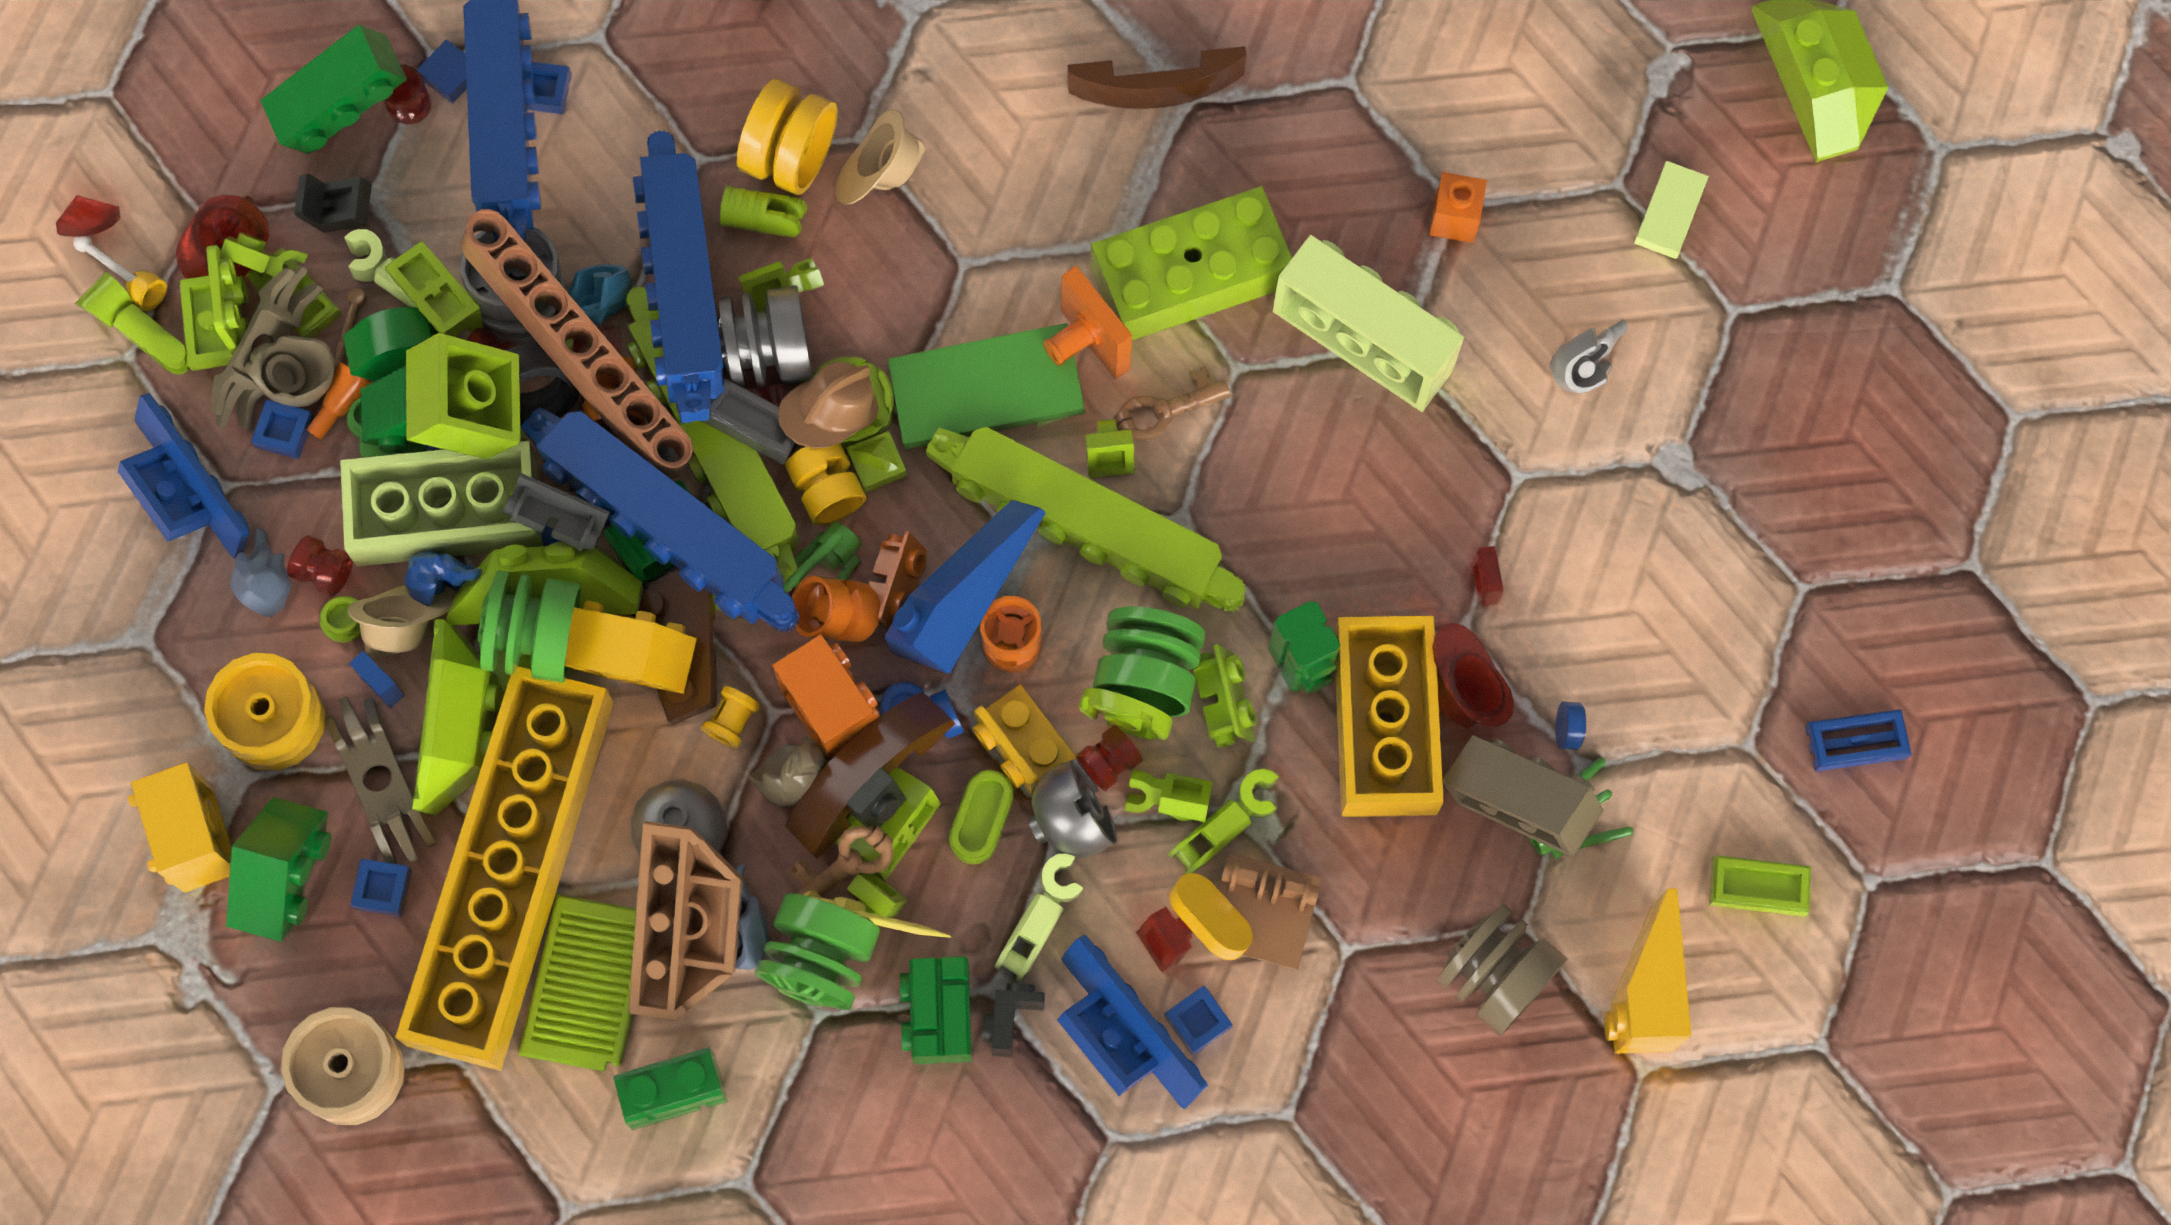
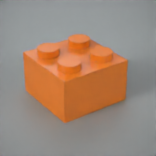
[772,634,880,763]

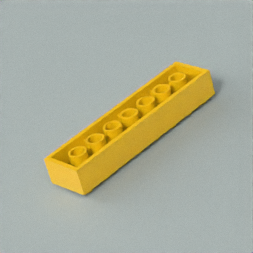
[395,667,614,1071]

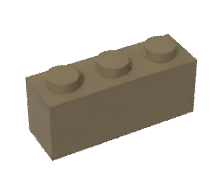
[1442,735,1604,858]

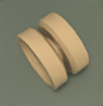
[281,1007,405,1125]

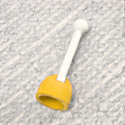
[73,234,167,311]

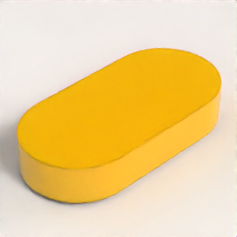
[1169,873,1253,960]

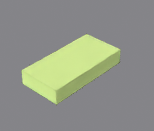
[1634,161,1709,259]

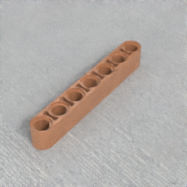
[461,209,693,480]

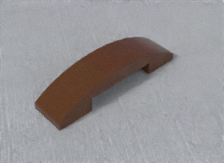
[1067,46,1247,109]
[785,692,956,859]

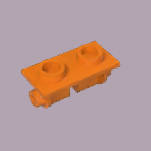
[869,531,927,629]

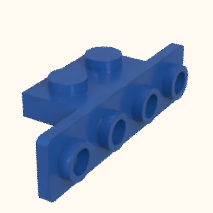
[118,393,249,558]
[1057,934,1208,1109]

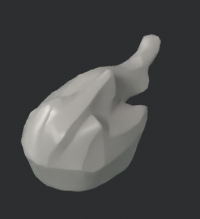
[1550,319,1628,393]

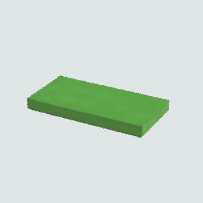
[888,323,1086,449]

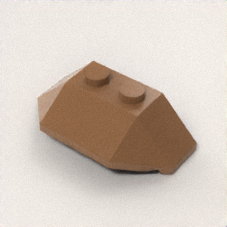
[628,821,743,1020]

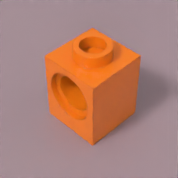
[1429,172,1487,243]

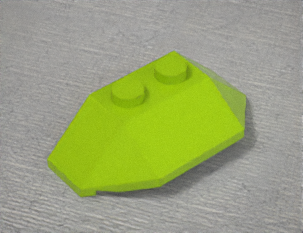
[1751,0,1889,162]
[447,541,643,625]
[412,619,503,816]

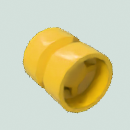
[785,443,867,526]

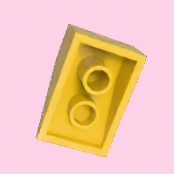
[1604,888,1692,1054]

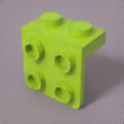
[179,245,249,371]

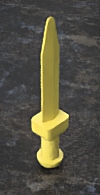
[803,891,951,938]

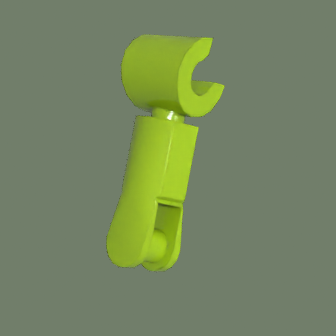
[75,272,190,375]
[1168,769,1279,874]

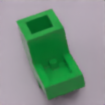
[343,307,439,381]

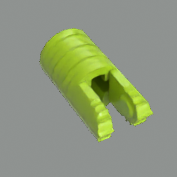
[720,185,808,238]

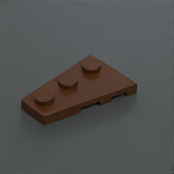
[631,569,717,725]

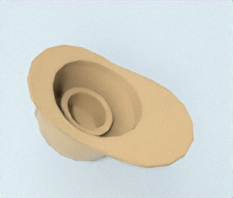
[834,109,926,205]
[348,585,456,659]

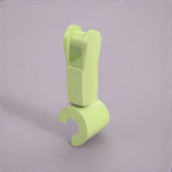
[344,229,430,323]
[994,853,1083,983]

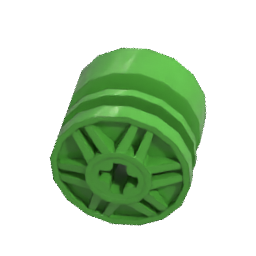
[478,570,581,683]
[1092,606,1205,717]
[755,893,881,1010]

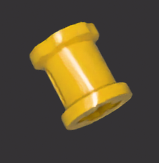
[701,686,760,749]

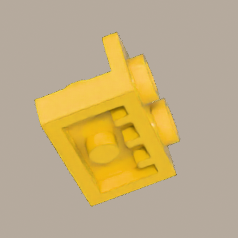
[972,684,1077,795]

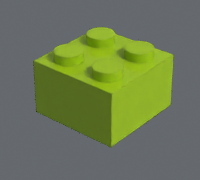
[406,333,521,459]

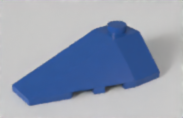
[885,500,1046,674]

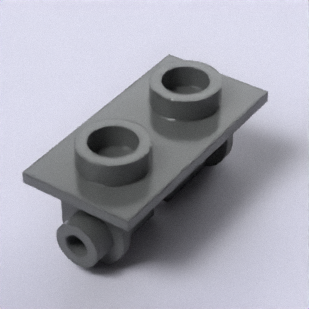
[503,473,609,552]

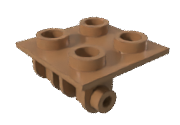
[1219,853,1322,970]

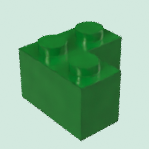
[226,797,331,942]

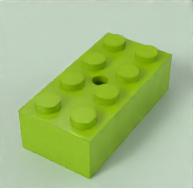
[1090,186,1292,341]

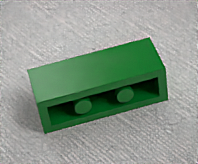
[260,24,407,154]

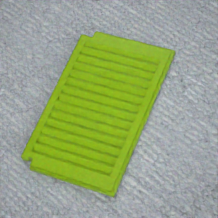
[518,894,636,1072]

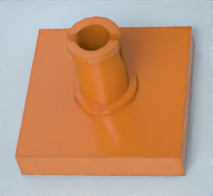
[1043,266,1132,380]

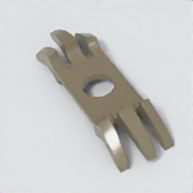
[211,266,323,431]
[325,696,437,864]

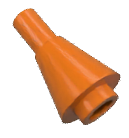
[306,361,372,440]

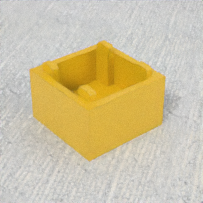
[565,601,697,694]
[127,762,232,893]

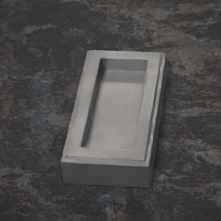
[702,379,797,465]

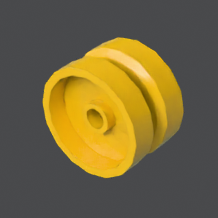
[737,79,838,195]
[204,653,326,771]

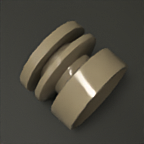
[1437,903,1568,1037]

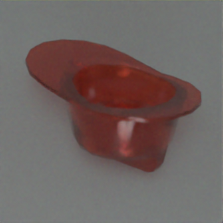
[176,195,269,279]
[1432,623,1514,728]

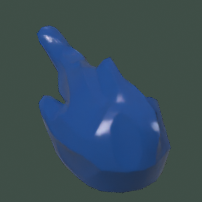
[404,551,483,606]

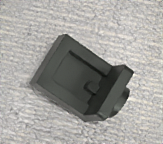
[294,174,372,233]
[846,768,907,827]
[983,983,1045,1057]

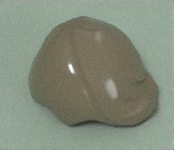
[244,336,334,407]
[749,736,827,807]

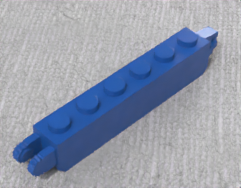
[463,0,541,242]
[633,130,725,423]
[520,407,800,633]

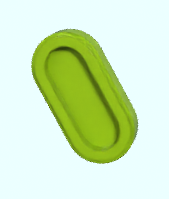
[949,770,1013,864]

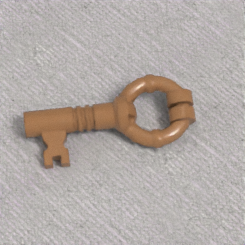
[1114,366,1231,441]
[787,825,894,897]

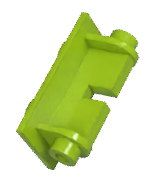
[1193,644,1257,748]

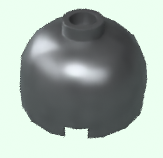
[1028,759,1118,858]
[631,779,728,856]

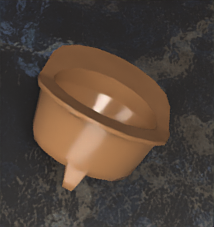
[778,362,879,448]

